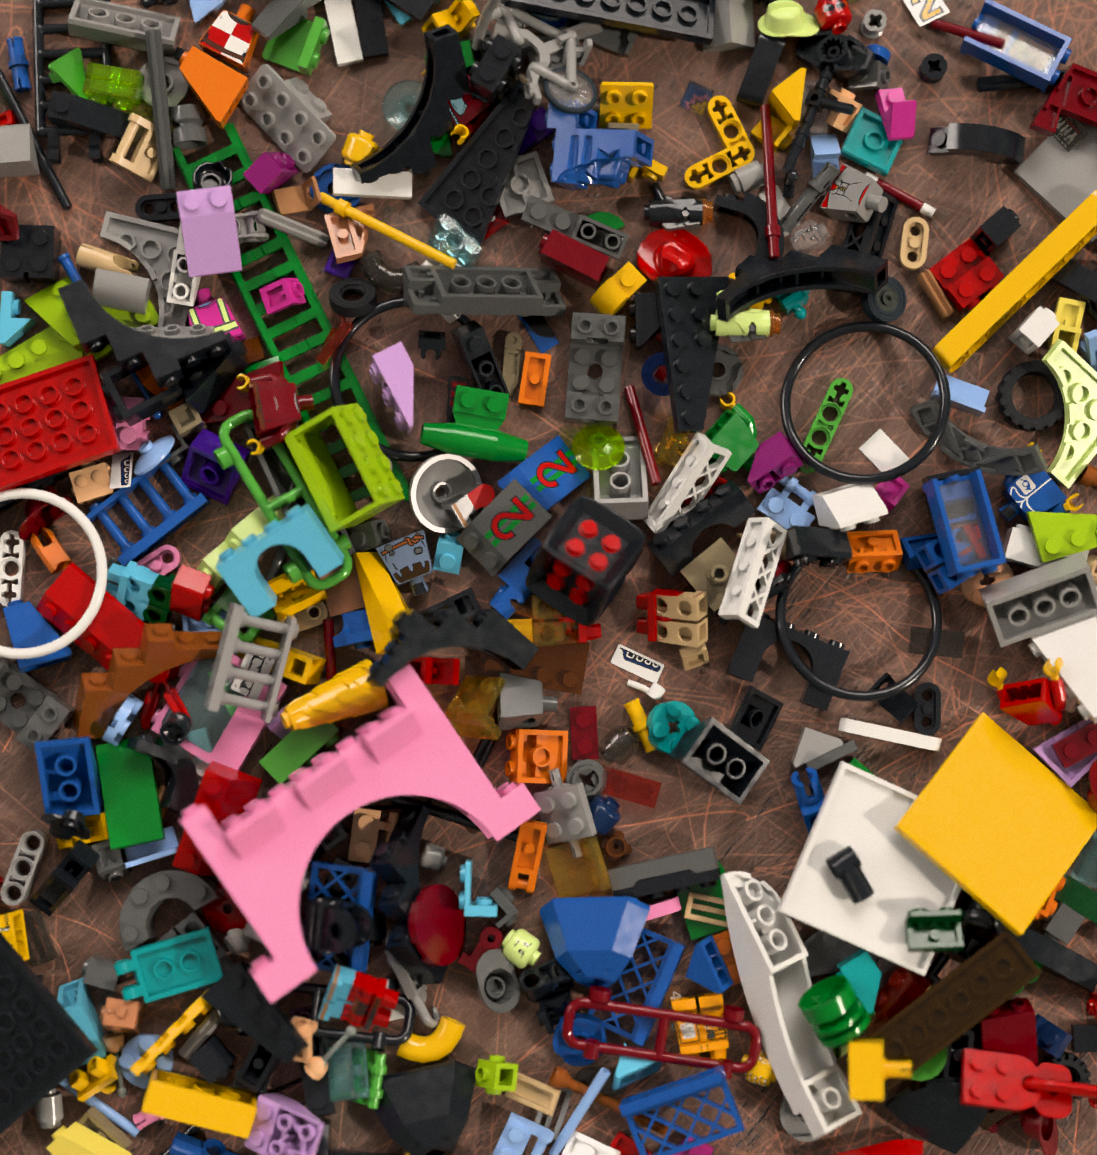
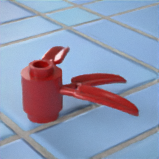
[140,666,192,730]

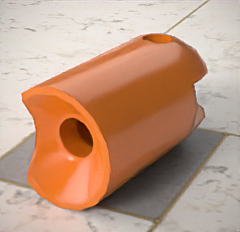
[30,527,72,575]

